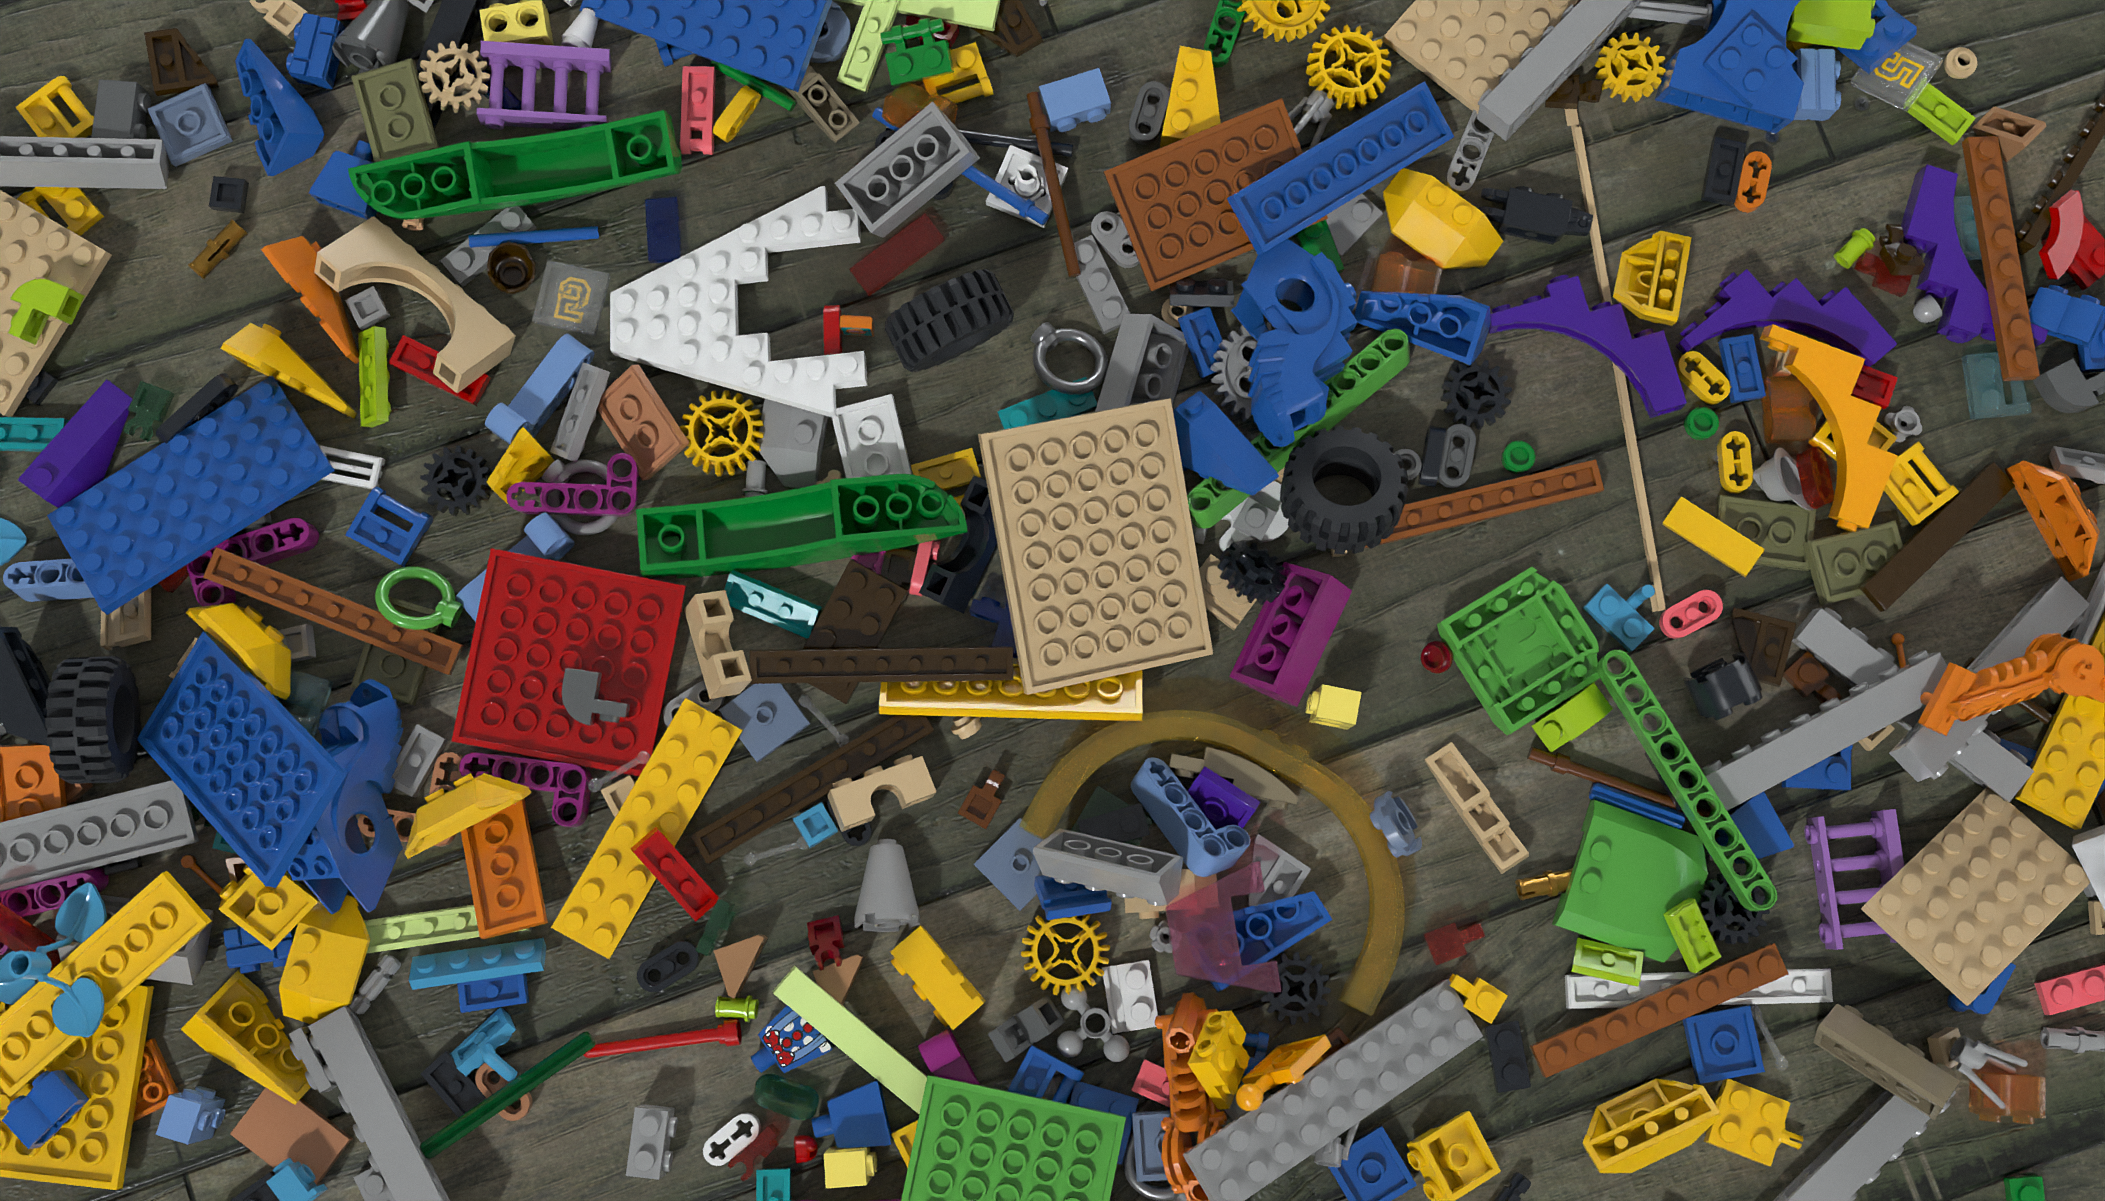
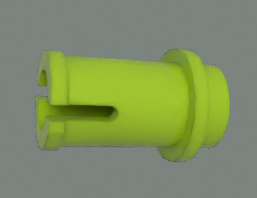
[1834,228,1876,269]
[715,995,759,1022]

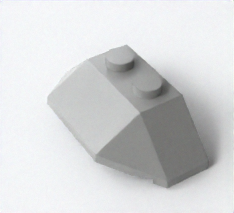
[757,399,829,489]

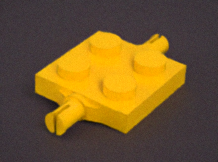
[1704,1079,1803,1167]

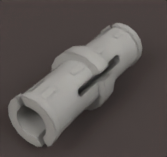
[2040,1026,2105,1053]

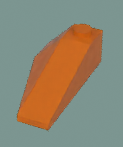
[261,236,359,364]

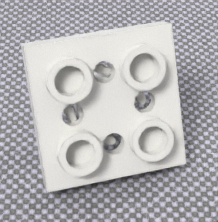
[986,145,1068,228]

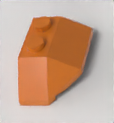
[2005,460,2100,582]

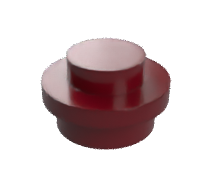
[1421,641,1453,673]

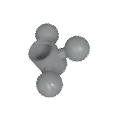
[1057,984,1130,1062]

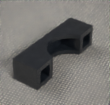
[919,475,997,614]

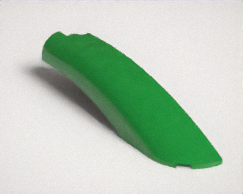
[348,110,682,220]
[636,474,968,579]

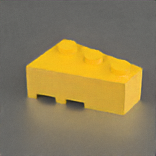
[1160,46,1221,148]
[890,925,986,1030]

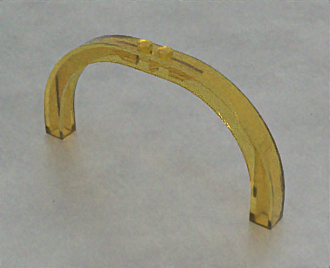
[1019,710,1405,1016]

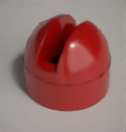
[794,1135,818,1163]

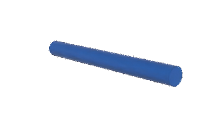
[468,226,599,248]

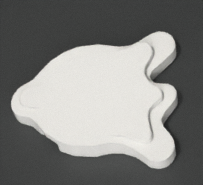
[1219,481,1289,552]

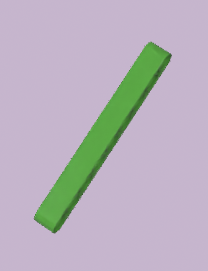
[1187,329,1411,529]
[1597,650,1777,912]

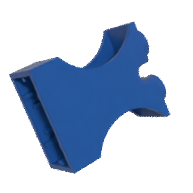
[1655,0,1804,134]

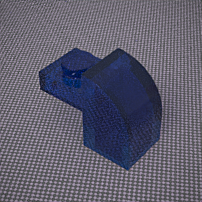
[969,597,1018,658]

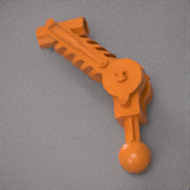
[1918,633,2105,736]
[1155,992,1228,1201]

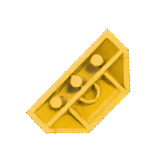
[1382,168,1504,270]
[1613,230,1692,326]
[186,603,291,700]
[404,773,532,859]
[279,895,370,1024]
[1583,1078,1721,1173]

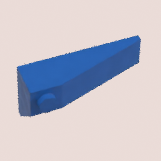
[235,39,324,176]
[1173,391,1279,496]
[1185,891,1332,993]

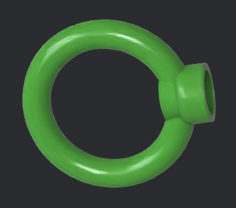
[375,566,463,630]

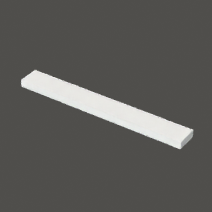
[1565,968,1833,1009]

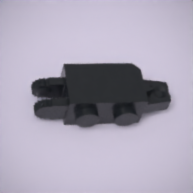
[1478,186,1593,245]

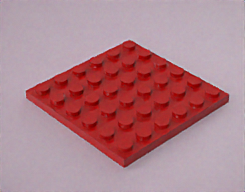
[451,548,687,776]

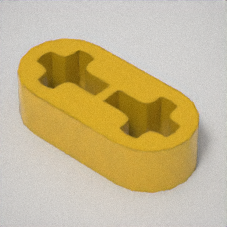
[713,85,761,143]
[1675,351,1731,405]
[1717,431,1753,494]

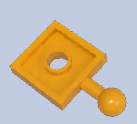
[1236,1034,1331,1111]

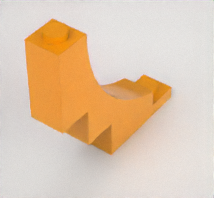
[1760,324,1898,532]

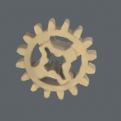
[419,41,490,113]

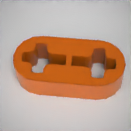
[1734,151,1772,213]

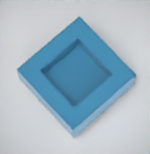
[793,802,838,848]

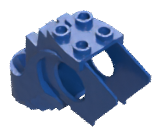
[1231,239,1358,447]
[288,678,404,914]

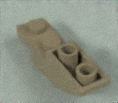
[784,64,860,143]
[1168,747,1298,810]

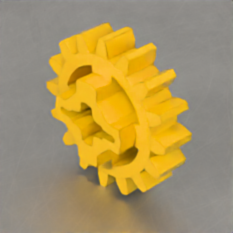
[1595,33,1666,102]

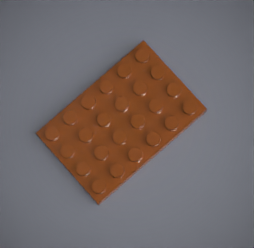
[1103,98,1328,291]

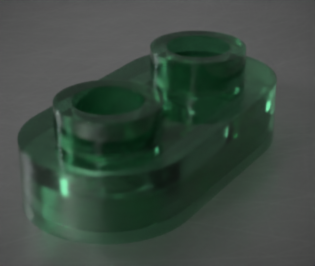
[753,1074,819,1120]

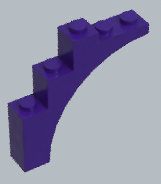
[1901,164,2048,347]
[1676,269,1897,367]
[1488,275,1687,418]

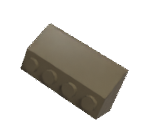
[1813,1004,1960,1120]

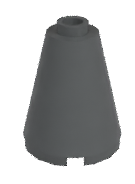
[332,0,409,74]

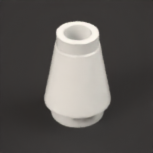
[561,8,599,48]

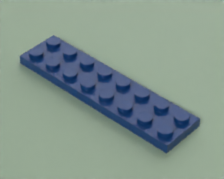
[1227,81,1454,255]

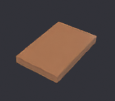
[597,364,690,481]
[230,1087,353,1185]

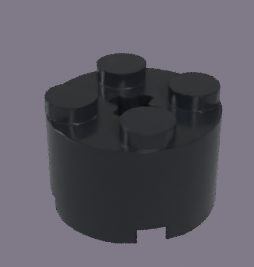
[1683,652,1763,720]

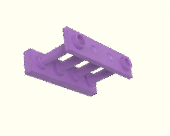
[477,41,612,130]
[1804,809,1904,950]

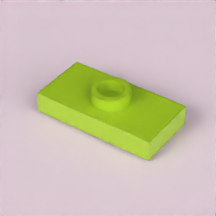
[1663,898,1721,973]

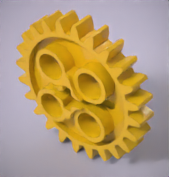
[1237,0,1331,42]

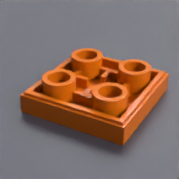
[133,1038,179,1123]

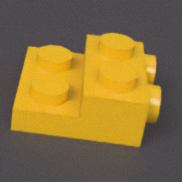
[218,865,319,951]
[1187,1011,1250,1110]
[1407,1111,1501,1201]

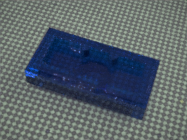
[645,197,681,263]

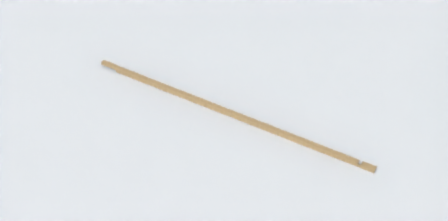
[1564,109,1666,612]

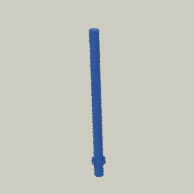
[872,107,1049,226]

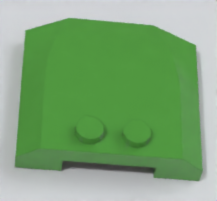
[1437,567,1600,735]
[1552,800,1708,963]

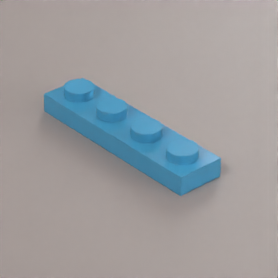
[409,938,546,990]

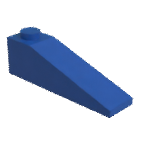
[1354,291,1491,365]

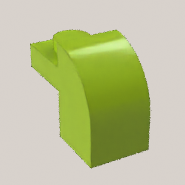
[8,279,85,345]
[1532,682,1613,752]

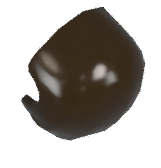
[487,242,536,294]

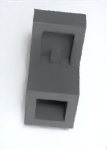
[2032,359,2105,413]
[562,668,630,725]
[988,994,1065,1062]

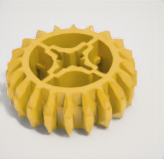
[1306,24,1391,111]
[680,390,764,477]
[1021,914,1110,995]

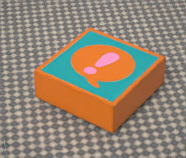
[840,315,875,337]

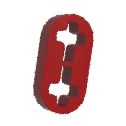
[823,305,842,355]

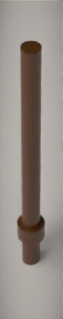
[1026,92,1081,277]
[1527,747,1710,817]

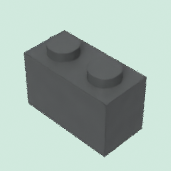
[91,79,151,139]

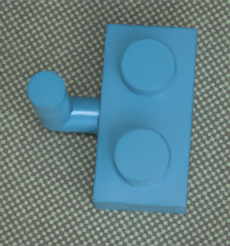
[1583,584,1655,653]
[451,1007,518,1082]

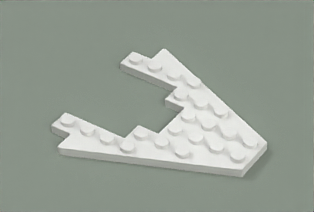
[610,186,867,417]

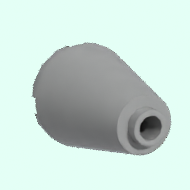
[854,839,920,932]

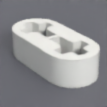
[703,1112,761,1166]

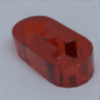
[1796,447,1834,509]

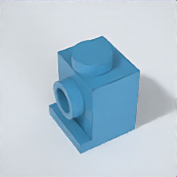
[266,1158,328,1201]

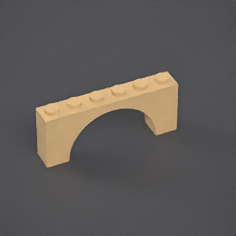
[314,216,516,393]

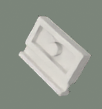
[1101,960,1158,1034]

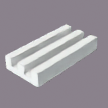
[320,446,385,489]

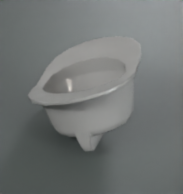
[1753,448,1819,510]

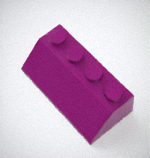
[1229,562,1352,707]

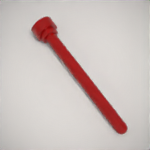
[583,1018,742,1058]

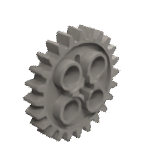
[1210,322,1271,426]

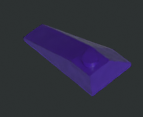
[18,379,134,508]

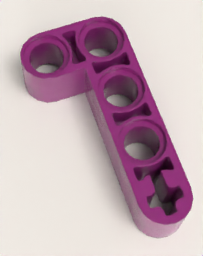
[506,453,639,517]
[187,518,319,606]
[459,752,593,828]
[0,866,109,955]
[918,1028,980,1085]

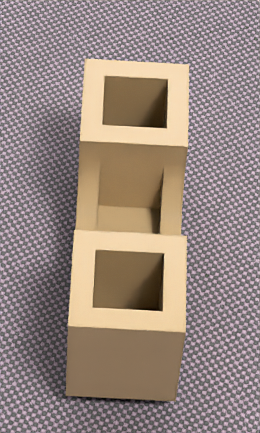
[684,590,752,699]
[827,755,936,832]

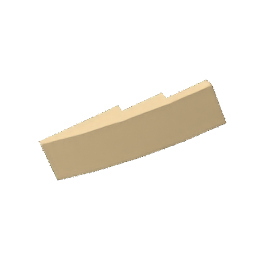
[1425,742,1529,874]

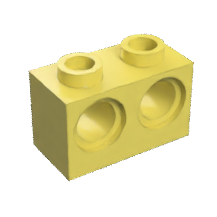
[479,0,554,45]
[1305,684,1362,730]
[824,1146,877,1188]

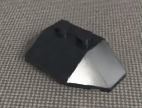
[0,627,51,746]

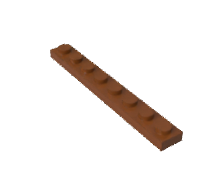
[1962,136,2040,381]
[1364,459,1604,549]
[203,547,464,675]
[1530,943,1789,1078]

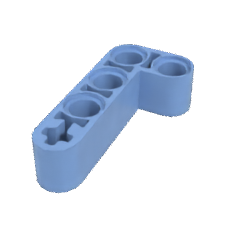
[485,334,594,445]
[456,512,575,622]
[3,559,94,602]
[1131,757,1251,877]

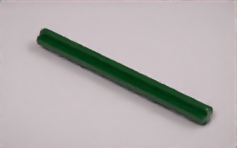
[420,1031,596,1159]

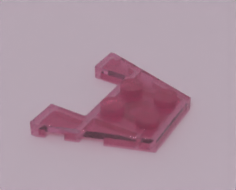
[1165,861,1282,993]

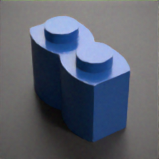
[2029,285,2105,348]
[2,1070,89,1149]

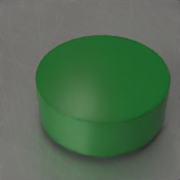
[1684,407,1719,440]
[1501,441,1535,474]

